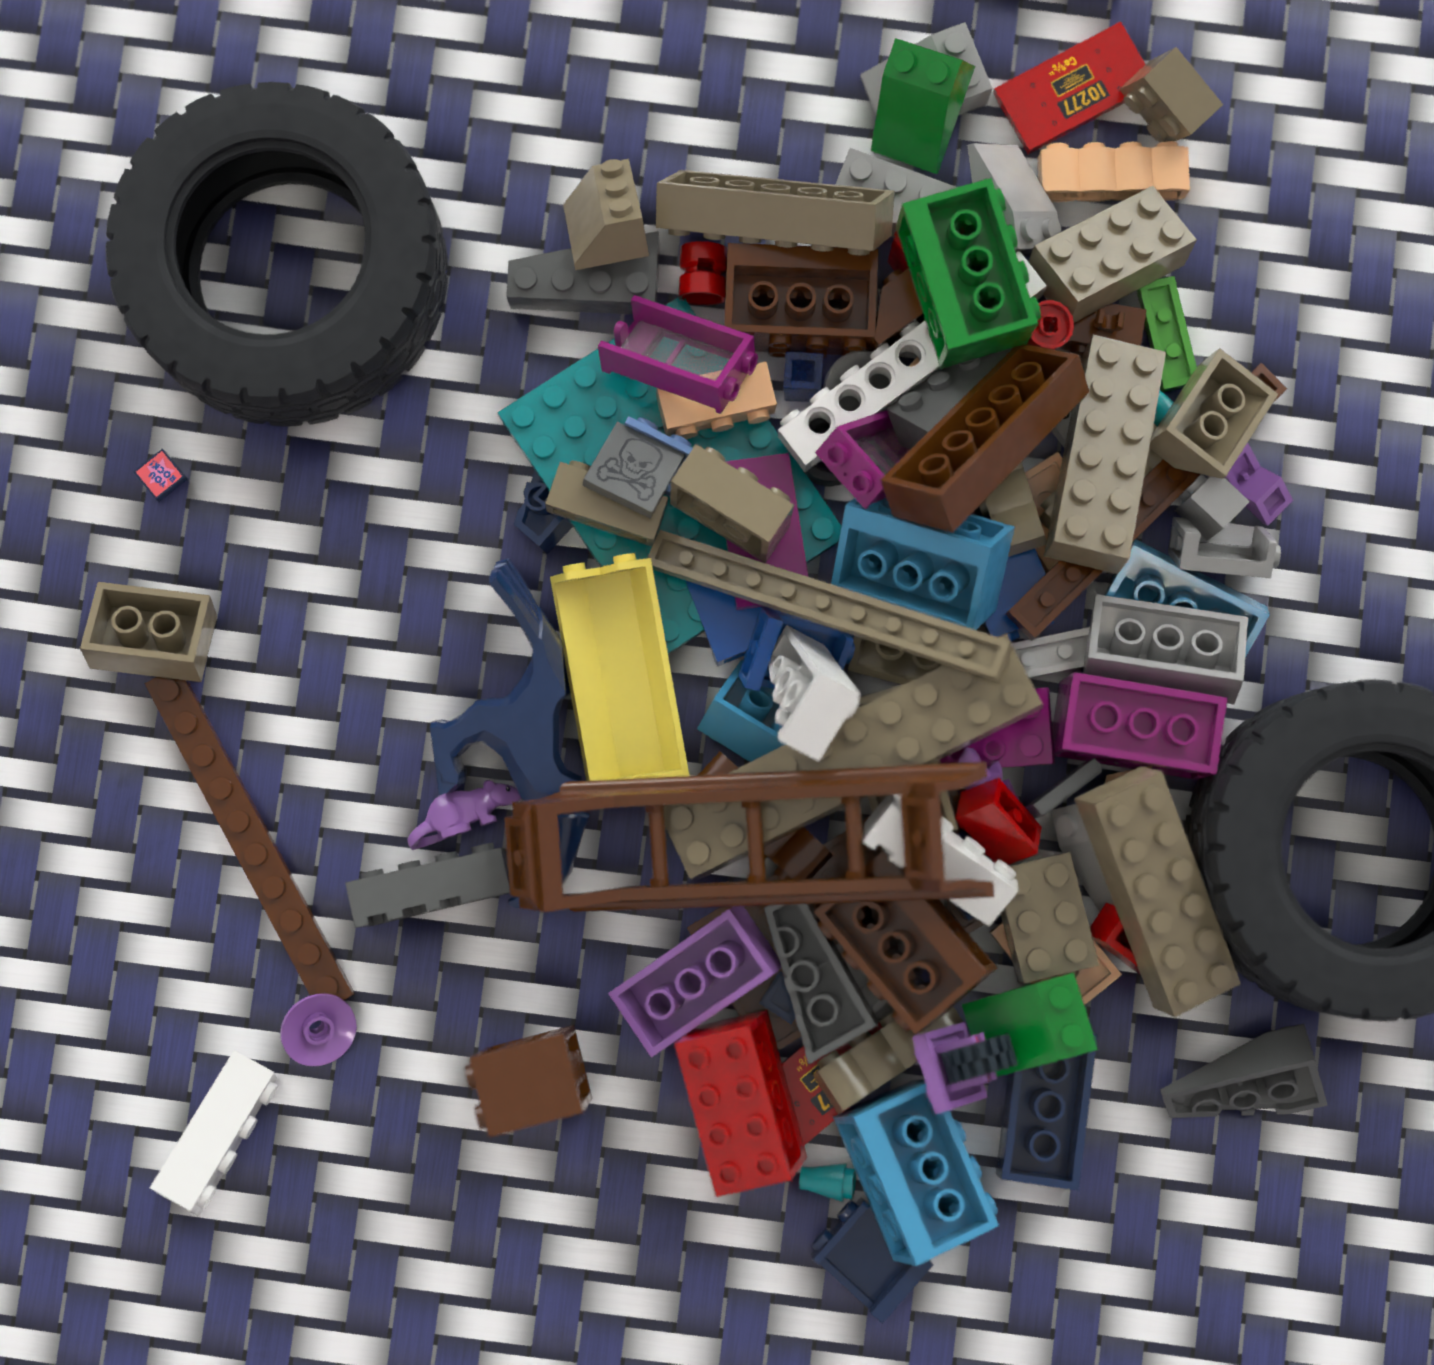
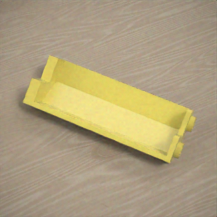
[550,553,689,781]

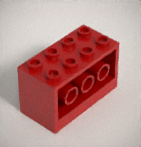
[675,1009,807,1197]

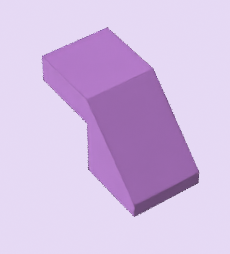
[1224,443,1293,526]

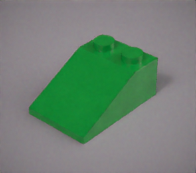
[871,38,975,174]
[962,972,1098,1077]

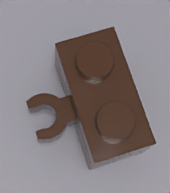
[1061,303,1147,358]

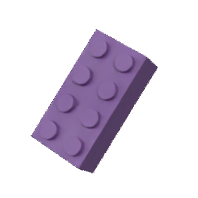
[608,906,782,1058]

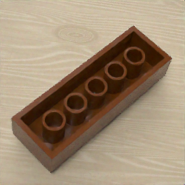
[880,344,1089,533]

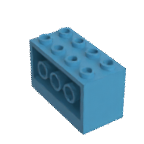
[831,498,1015,630]
[833,1079,999,1266]

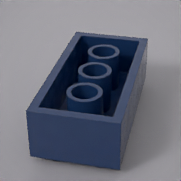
[996,1033,1098,1191]

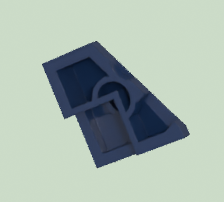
[514,470,573,554]

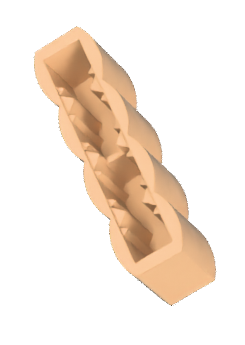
[1038,141,1190,202]

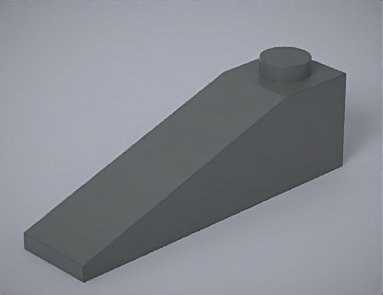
[1160,1024,1328,1118]

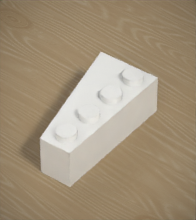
[768,625,860,761]
[863,794,1019,926]
[150,1050,278,1217]

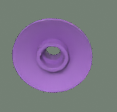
[280,994,357,1066]

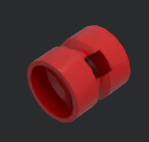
[678,241,728,305]
[1027,300,1074,350]

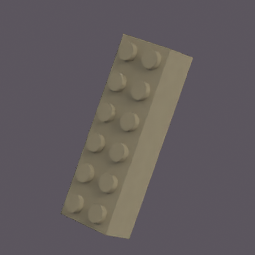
[656,170,895,255]
[1044,334,1166,574]
[1074,767,1241,1018]

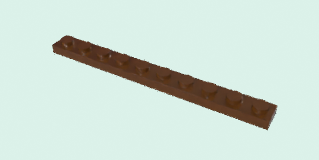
[1005,363,1287,641]
[144,677,355,1000]

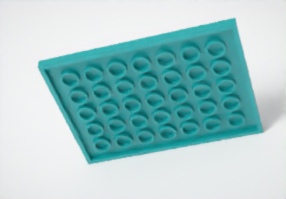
[497,298,842,655]

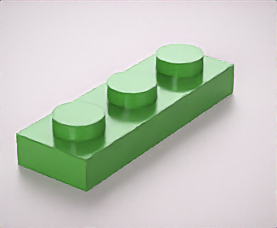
[1136,276,1197,392]

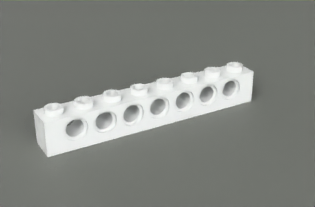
[778,251,1047,472]

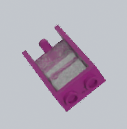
[598,295,758,414]
[815,410,910,509]

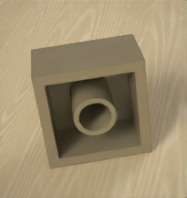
[1119,47,1223,142]

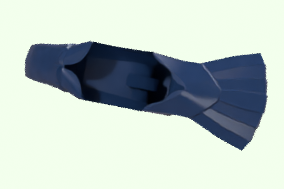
[430,558,590,908]

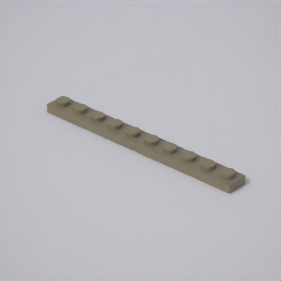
[648,530,1013,682]

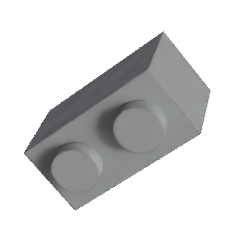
[1175,474,1250,541]

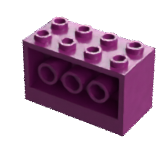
[1052,672,1227,780]

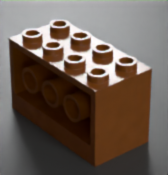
[724,243,878,359]
[814,851,998,1035]
[465,1025,593,1138]

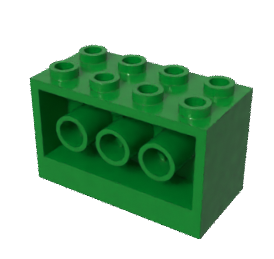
[896,177,1041,369]

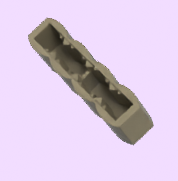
[979,462,1047,557]
[813,1007,967,1115]

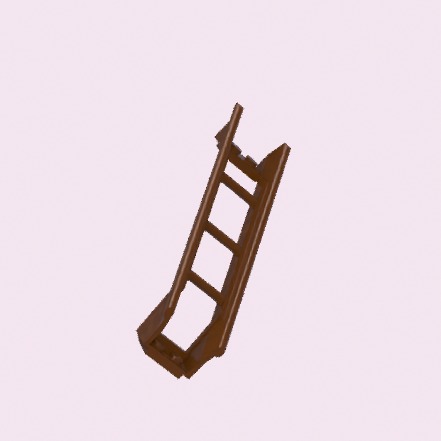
[505,762,994,912]

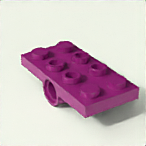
[940,687,1055,768]

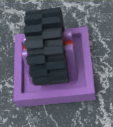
[912,1022,1018,1114]

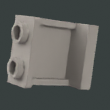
[1168,517,1281,579]

